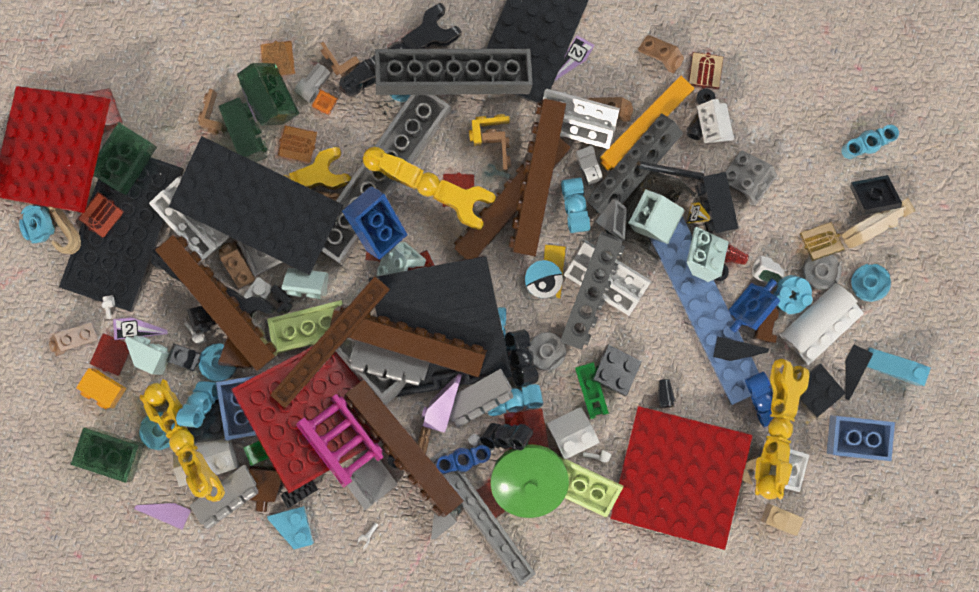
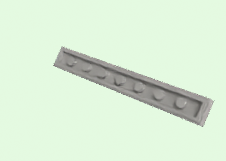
[430,448,536,586]

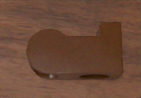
[753,308,779,343]

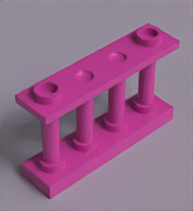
[296,394,384,488]

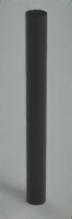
[636,161,704,180]

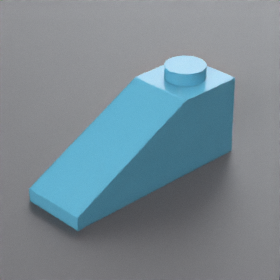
[867,348,931,386]

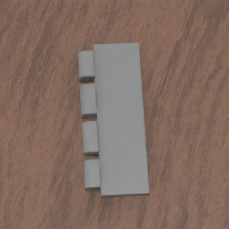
[349,340,430,386]
[450,369,513,427]
[190,465,258,529]

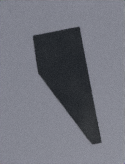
[713,336,769,361]
[845,345,873,400]

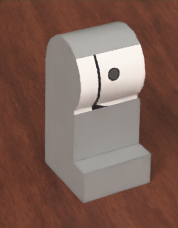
[575,145,603,185]

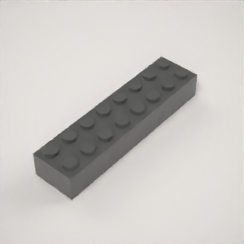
[375,49,533,95]

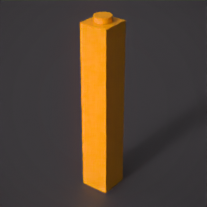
[599,76,695,171]

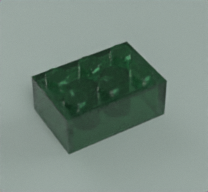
[237,63,299,126]
[218,97,269,162]
[93,122,157,195]
[70,426,145,483]

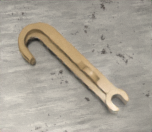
[841,198,916,248]
[47,207,81,254]

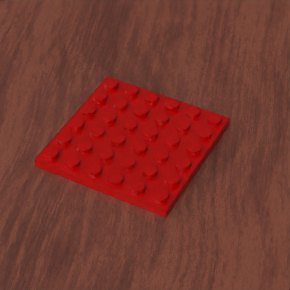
[0,86,111,213]
[231,346,380,493]
[610,406,753,550]

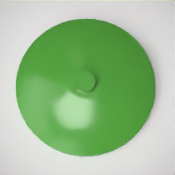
[491,444,569,518]

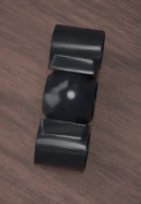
[504,329,539,387]
[480,423,533,451]

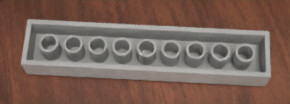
[322,95,451,265]

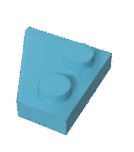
[267,506,314,549]

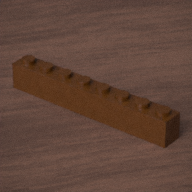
[508,99,567,257]
[454,138,571,260]
[156,235,279,371]
[329,305,487,377]
[344,380,464,518]

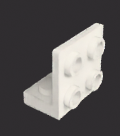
[697,99,734,143]

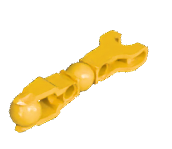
[362,146,496,230]
[283,147,351,190]
[755,359,809,499]
[140,379,225,502]

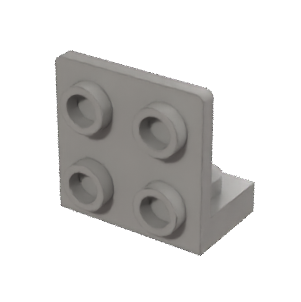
[726,150,777,206]
[347,457,398,510]

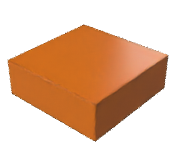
[312,89,338,116]

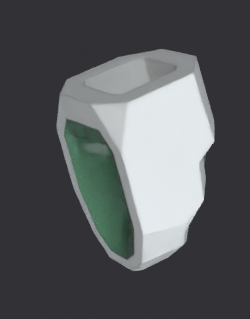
[752,256,785,284]

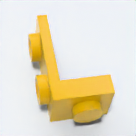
[469,114,510,146]

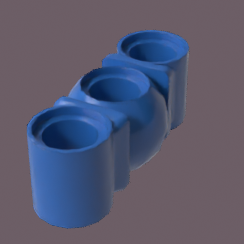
[745,371,773,428]
[434,445,491,475]

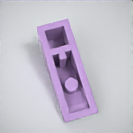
[421,374,462,433]

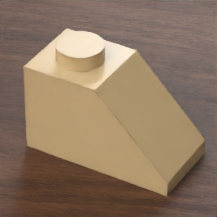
[761,503,804,536]

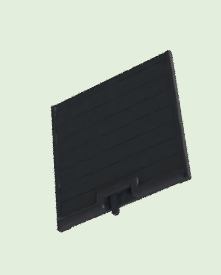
[368,255,512,397]

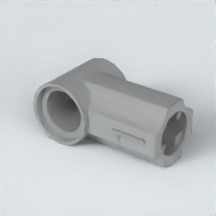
[294,63,331,103]

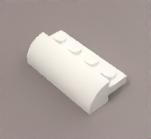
[543,89,620,149]
[149,176,230,261]
[564,240,651,316]
[780,283,864,365]

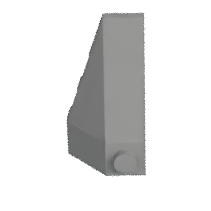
[336,338,406,405]

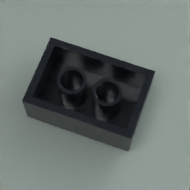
[695,172,739,236]

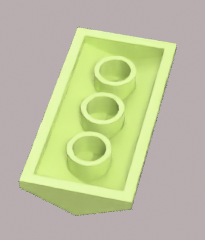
[267,300,343,354]
[559,456,623,517]

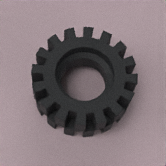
[280,480,318,508]

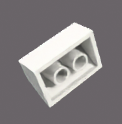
[173,438,240,487]

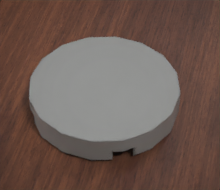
[802,254,842,290]
[529,332,566,370]

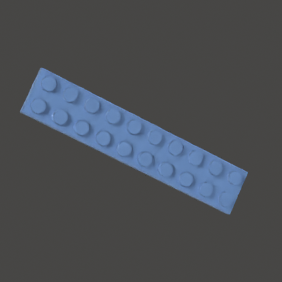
[649,216,759,405]

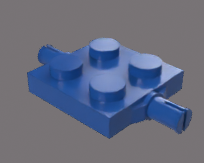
[729,278,780,333]

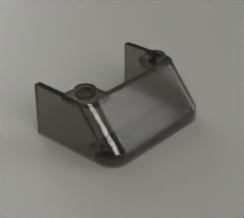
[605,171,696,260]

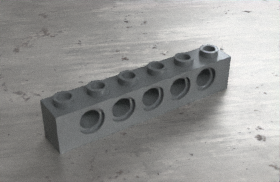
[586,113,683,215]
[560,231,625,350]

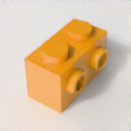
[76,368,127,409]

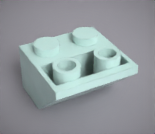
[629,189,685,244]
[687,227,729,282]
[282,268,329,299]
[125,335,170,375]

